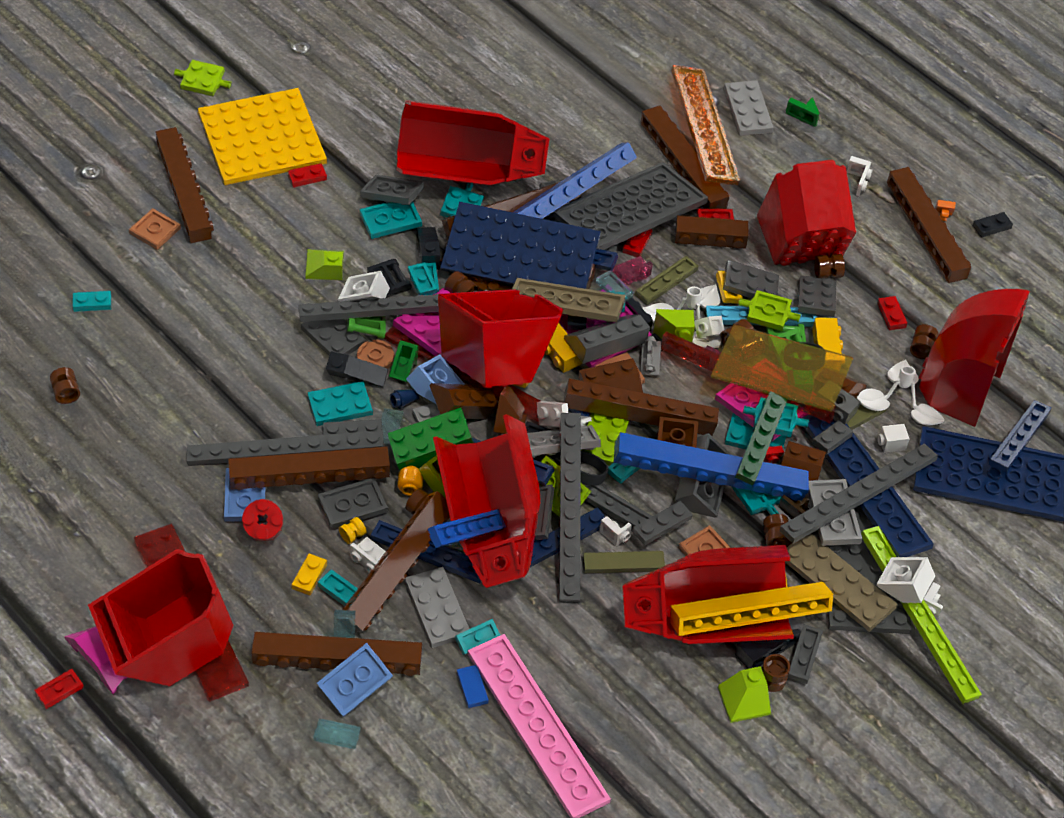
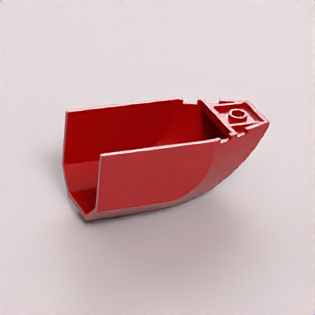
[397,100,549,185]
[918,289,1030,427]
[433,414,540,588]
[623,545,794,644]

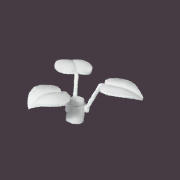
[643,284,721,349]
[857,360,944,426]

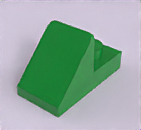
[786,97,819,127]
[389,340,419,382]

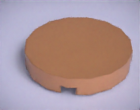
[357,339,394,369]

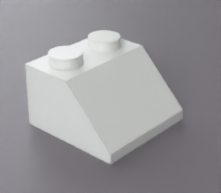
[338,271,390,302]
[877,557,935,603]

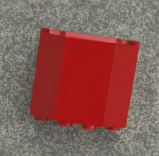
[757,160,856,266]
[438,289,563,388]
[88,549,234,686]

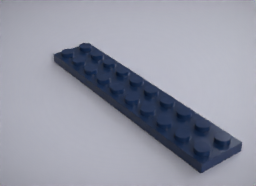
[802,411,934,557]

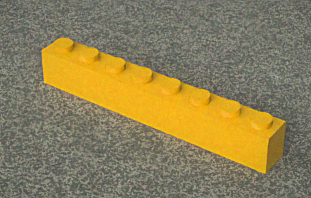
[670,582,833,636]

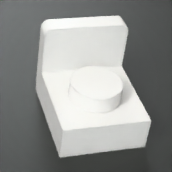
[694,316,724,338]
[599,516,632,546]
[924,582,943,619]

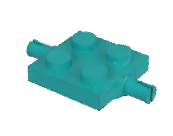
[440,182,484,218]
[743,397,809,437]
[731,486,781,515]

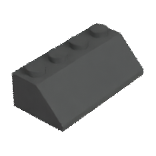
[564,315,650,364]
[675,433,731,517]

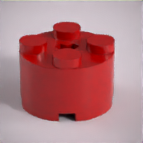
[242,499,284,542]

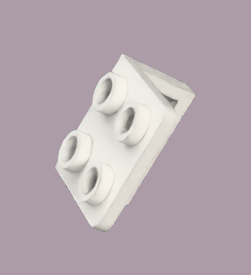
[537,401,592,430]

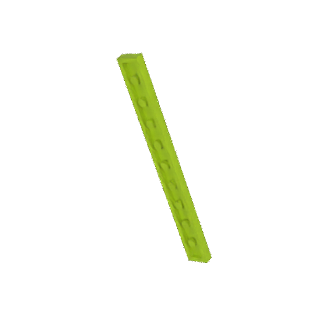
[861,526,982,704]

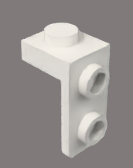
[847,156,872,196]

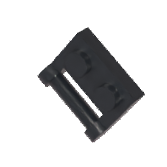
[367,259,412,296]

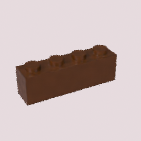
[675,215,748,249]

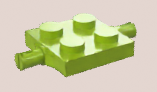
[174,60,231,96]
[738,290,801,331]

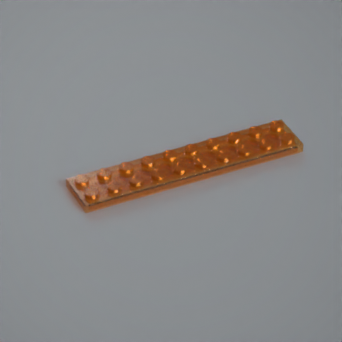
[671,65,740,185]

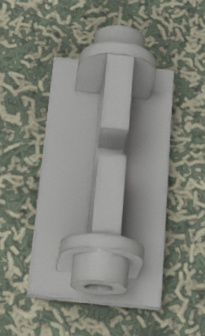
[641,336,661,376]

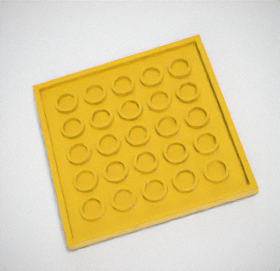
[198,88,327,185]

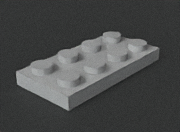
[724,80,773,136]
[527,425,601,458]
[808,479,862,546]
[405,567,469,648]

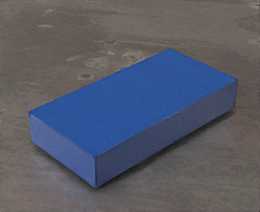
[457,665,489,708]

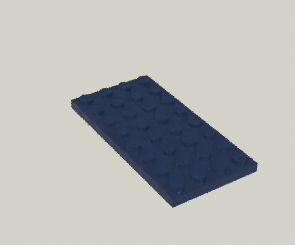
[441,201,601,289]
[913,426,1064,522]

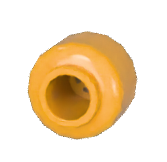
[397,466,424,496]

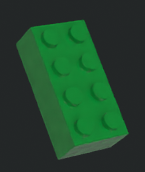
[387,407,474,470]

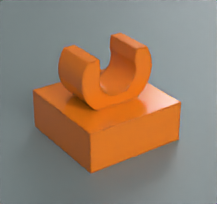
[935,200,956,221]

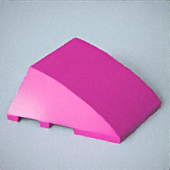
[64,626,127,694]

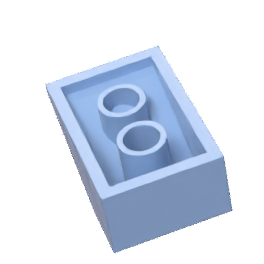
[406,355,464,404]

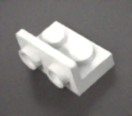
[350,537,386,573]

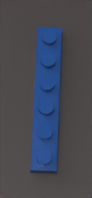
[428,509,506,548]

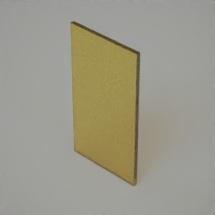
[711,325,853,412]

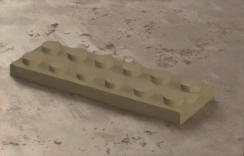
[512,278,625,322]
[785,534,898,632]

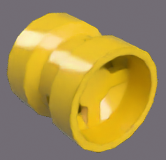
[339,517,367,544]

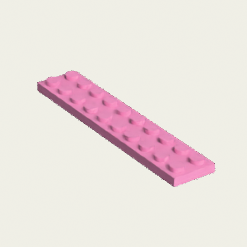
[468,634,611,818]

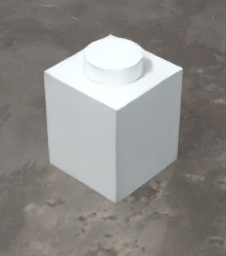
[878,424,909,453]

